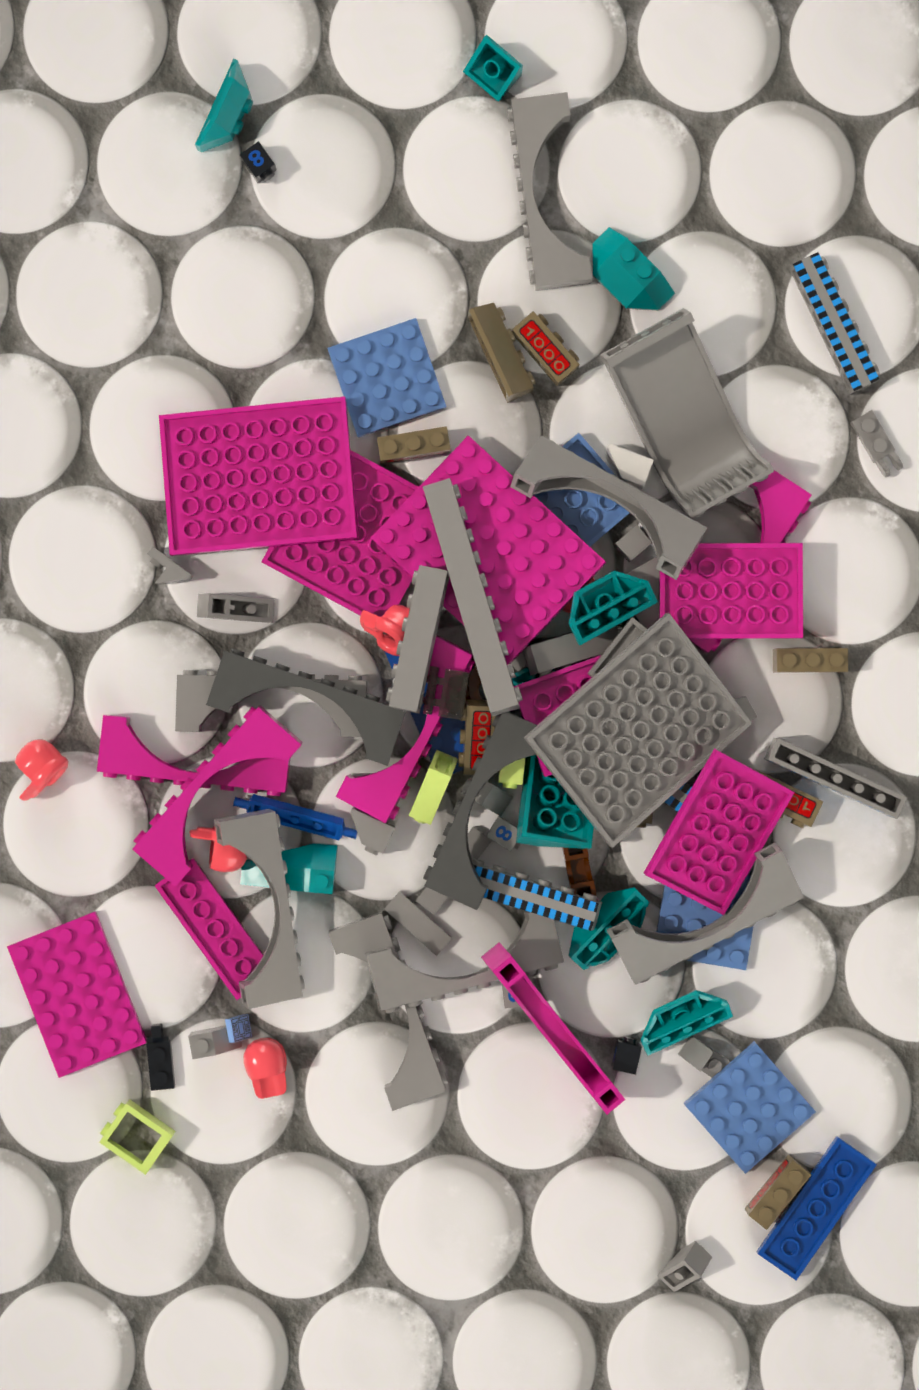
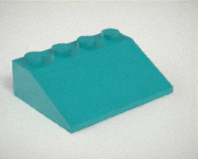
[516,755,594,849]

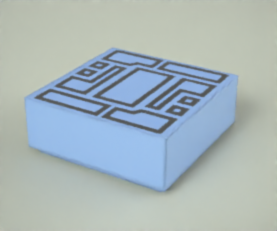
[225,1014,252,1043]

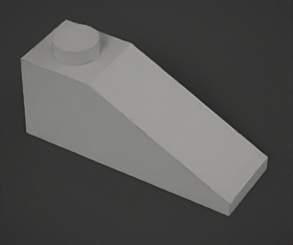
[197,593,274,623]

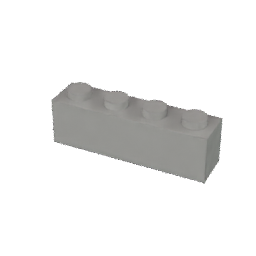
[523,626,619,677]

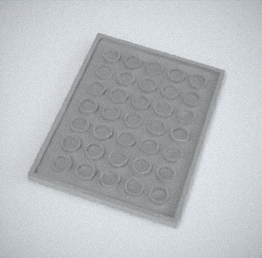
[523,613,752,848]

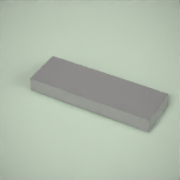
[384,891,452,956]

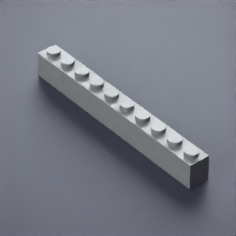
[423,478,523,716]

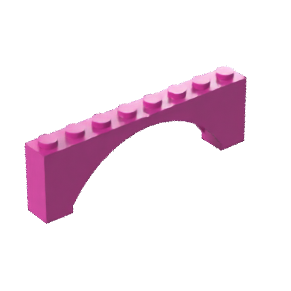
[689,470,812,653]
[336,635,475,823]
[132,705,303,887]
[97,715,291,796]
[481,942,626,1115]

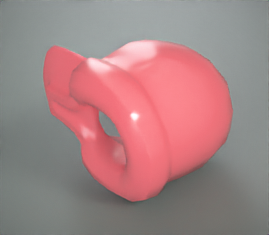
[360,605,410,656]
[15,739,69,801]
[189,826,247,872]
[243,1038,287,1099]

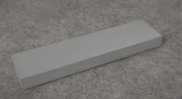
[416,826,492,915]

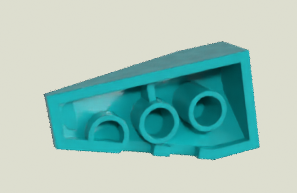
[240,843,338,894]

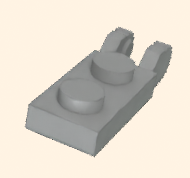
[850,410,903,477]

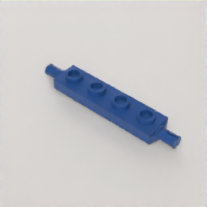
[233,794,357,841]

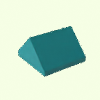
[463,35,523,102]

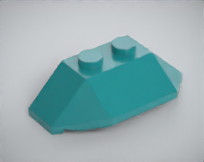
[195,58,253,152]
[592,227,675,311]
[569,571,658,645]
[568,887,649,970]
[641,990,733,1056]

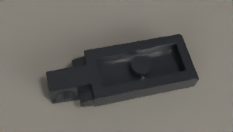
[146,1023,175,1091]

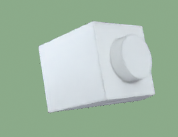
[606,443,654,489]

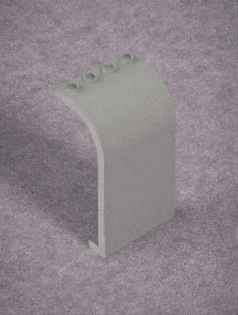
[600,308,774,518]

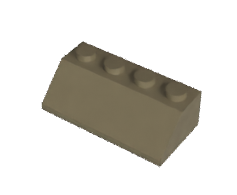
[468,303,536,403]

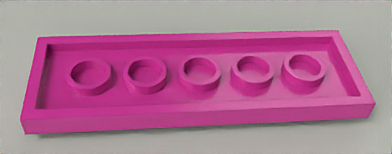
[154,858,263,1000]

